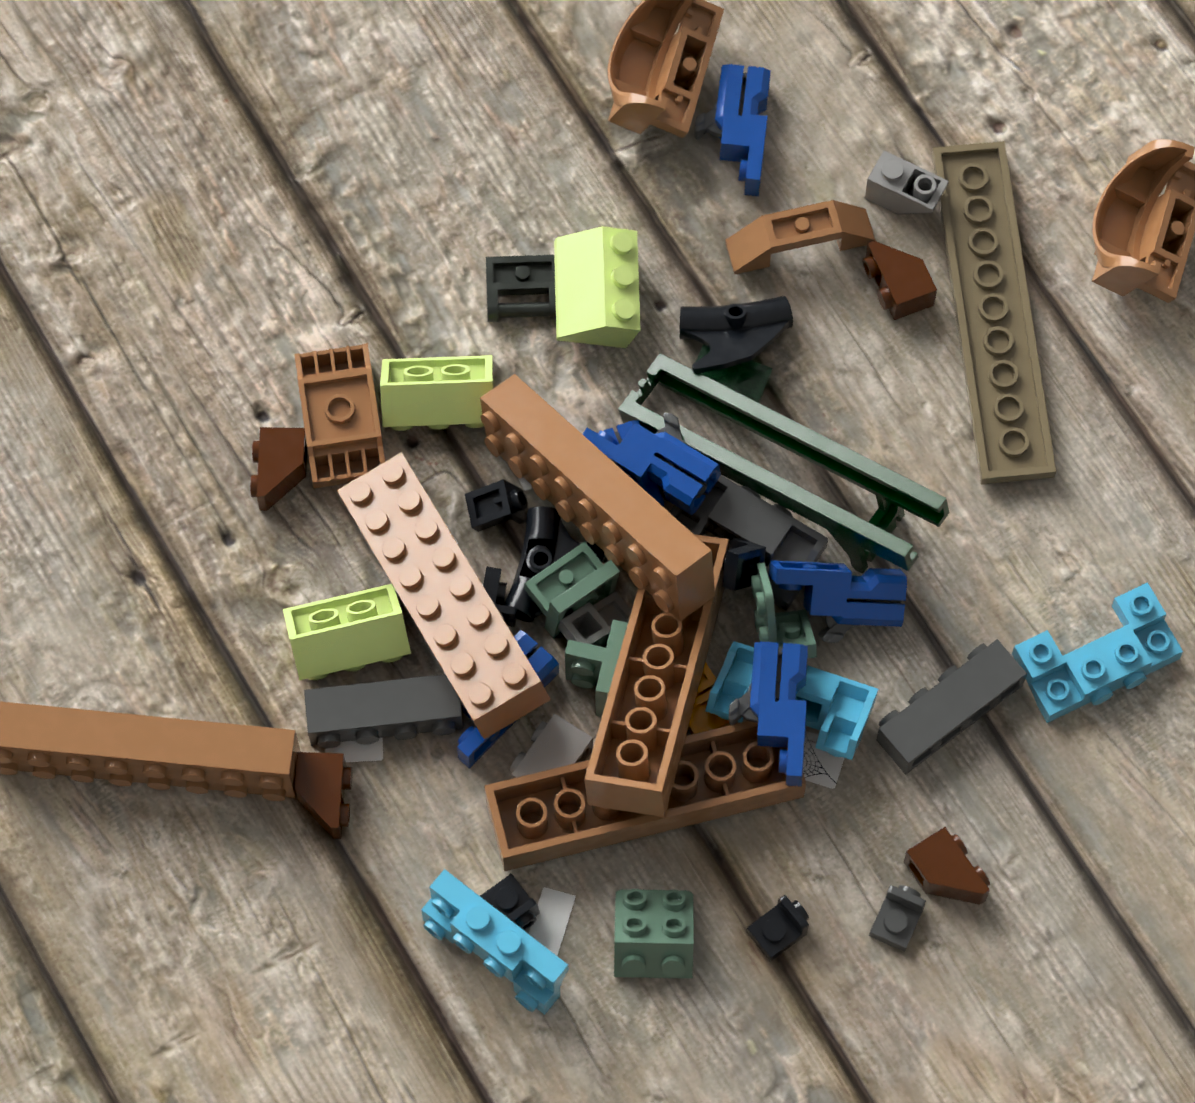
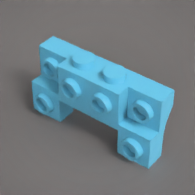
[1012,582,1183,723]
[705,641,878,760]
[421,869,569,1015]

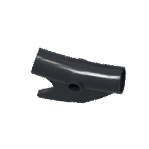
[679,296,793,374]
[504,506,605,623]

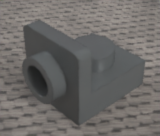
[869,885,926,952]

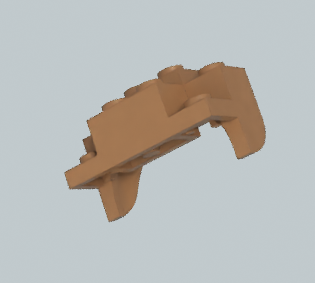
[608,0,724,138]
[1092,139,1195,303]

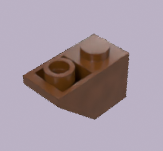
[862,241,937,320]
[250,427,308,511]
[295,752,353,839]
[904,827,990,905]

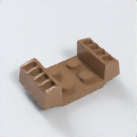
[294,343,385,489]

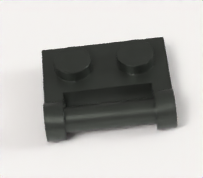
[486,255,556,322]

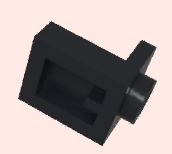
[465,479,528,532]
[722,538,766,591]
[483,566,517,627]
[480,873,540,931]
[746,895,809,962]

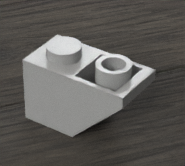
[865,151,949,214]
[510,714,593,779]

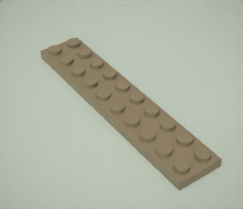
[932,141,1056,484]

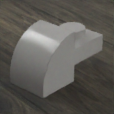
[558,591,632,648]

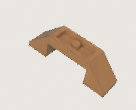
[725,200,875,275]

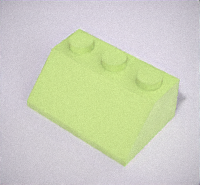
[554,226,641,348]
[380,355,494,431]
[283,584,411,680]

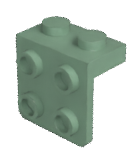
[751,563,817,658]
[614,889,694,979]

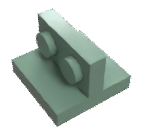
[524,541,620,639]
[565,619,628,717]

